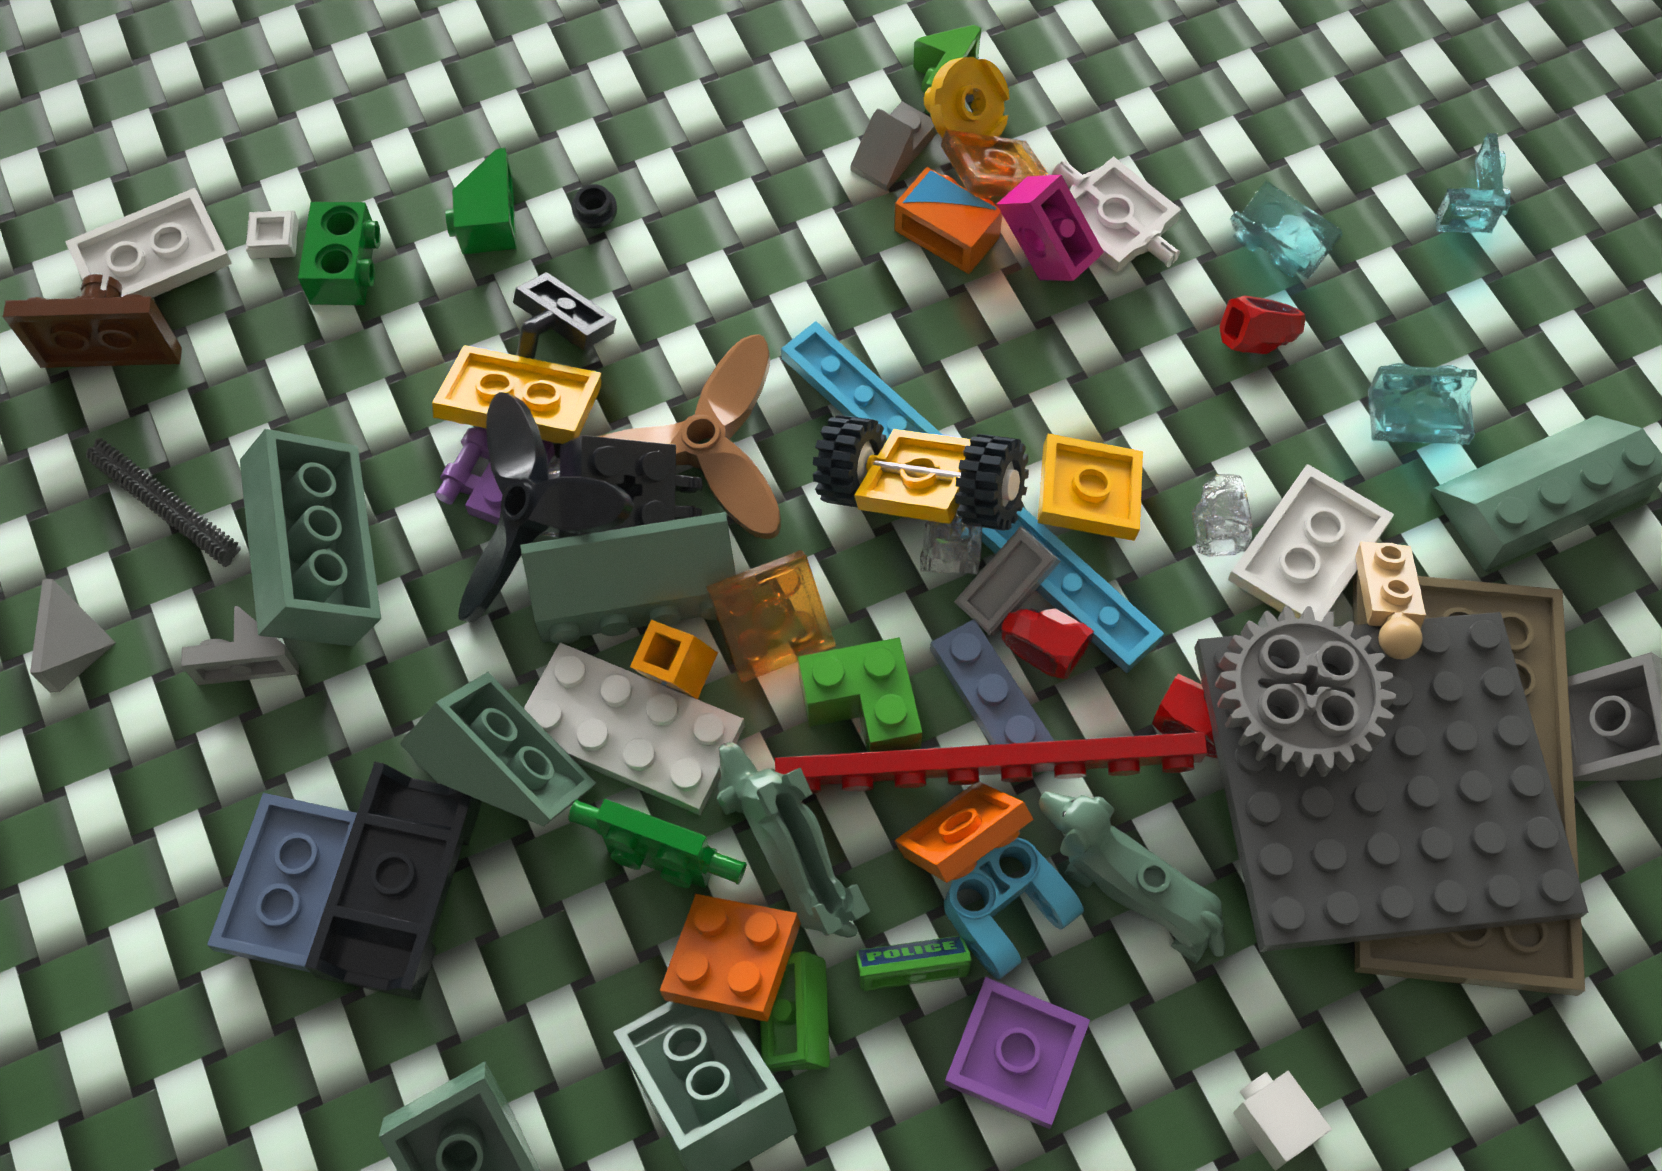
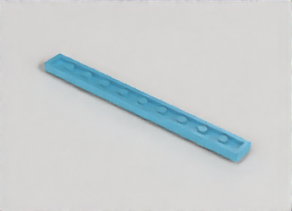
[781,321,1164,674]

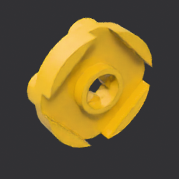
[924,57,1010,149]

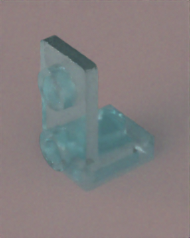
[1435,133,1510,233]

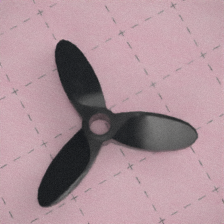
[458,392,633,623]

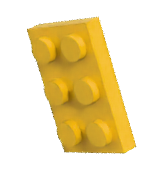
[432,345,601,444]

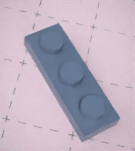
[930,619,1054,745]

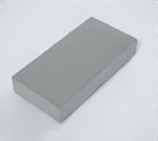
[954,526,1061,636]

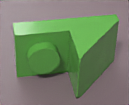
[913,25,981,114]

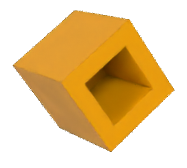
[630,620,718,699]

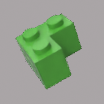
[798,637,922,752]

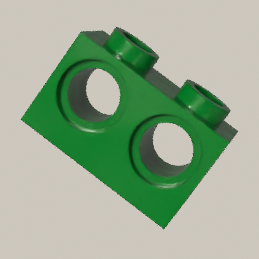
[298,202,381,305]

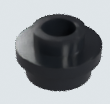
[571,184,617,228]

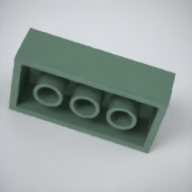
[240,429,381,646]

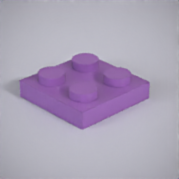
[944,977,1090,1129]

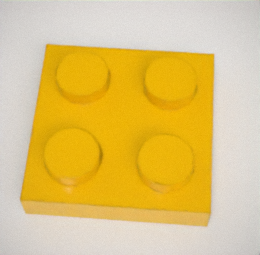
[1037,434,1143,541]

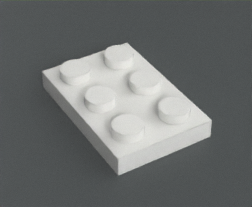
[65,188,232,298]
[1228,464,1394,621]

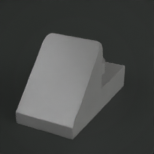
[850,101,938,191]
[181,606,299,685]

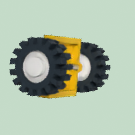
[813,415,1029,531]

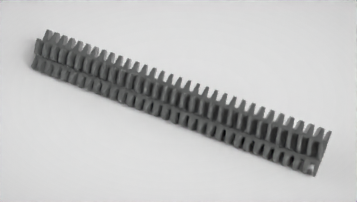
[86,438,241,567]

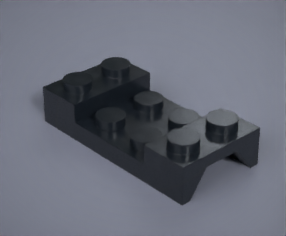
[305,762,482,1001]

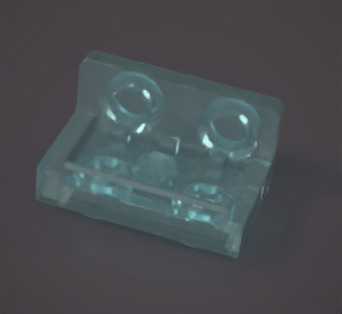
[1230,180,1343,279]
[1368,363,1478,444]

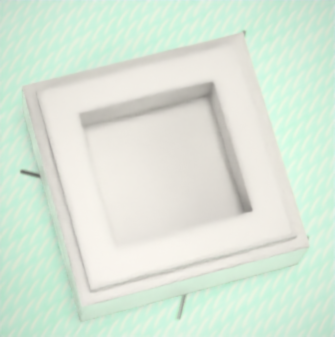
[246,210,299,259]

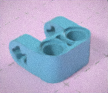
[944,837,1084,979]

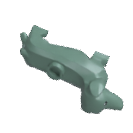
[717,742,870,938]
[1039,791,1226,964]

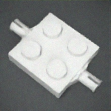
[1052,157,1181,273]

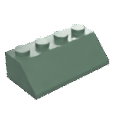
[1431,415,1662,572]
[520,512,741,644]

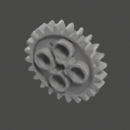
[1215,606,1396,777]

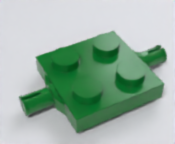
[568,798,747,888]

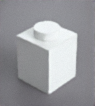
[1233,1071,1332,1171]

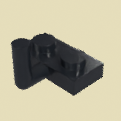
[513,272,617,359]

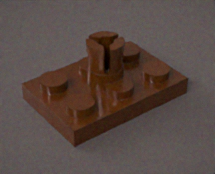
[3,274,182,368]

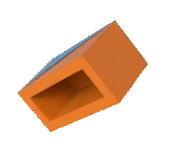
[894,167,1002,274]

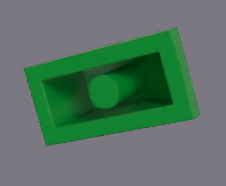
[445,148,517,254]

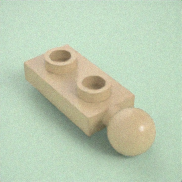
[1355,541,1426,659]

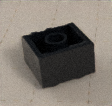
[558,435,702,539]

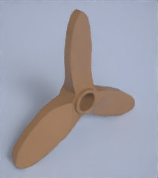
[598,334,781,539]

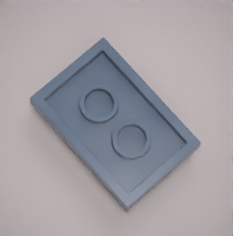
[207,793,357,972]

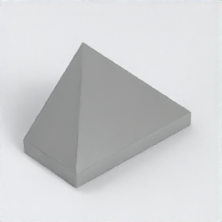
[30,579,116,693]

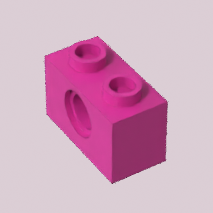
[997,175,1104,281]

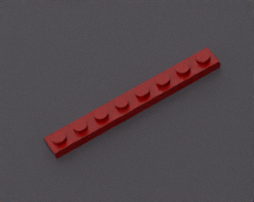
[775,732,1207,794]

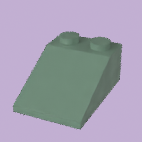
[400,672,596,827]
[613,1001,797,1171]
[379,1061,540,1171]

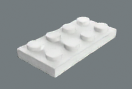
[524,643,745,816]

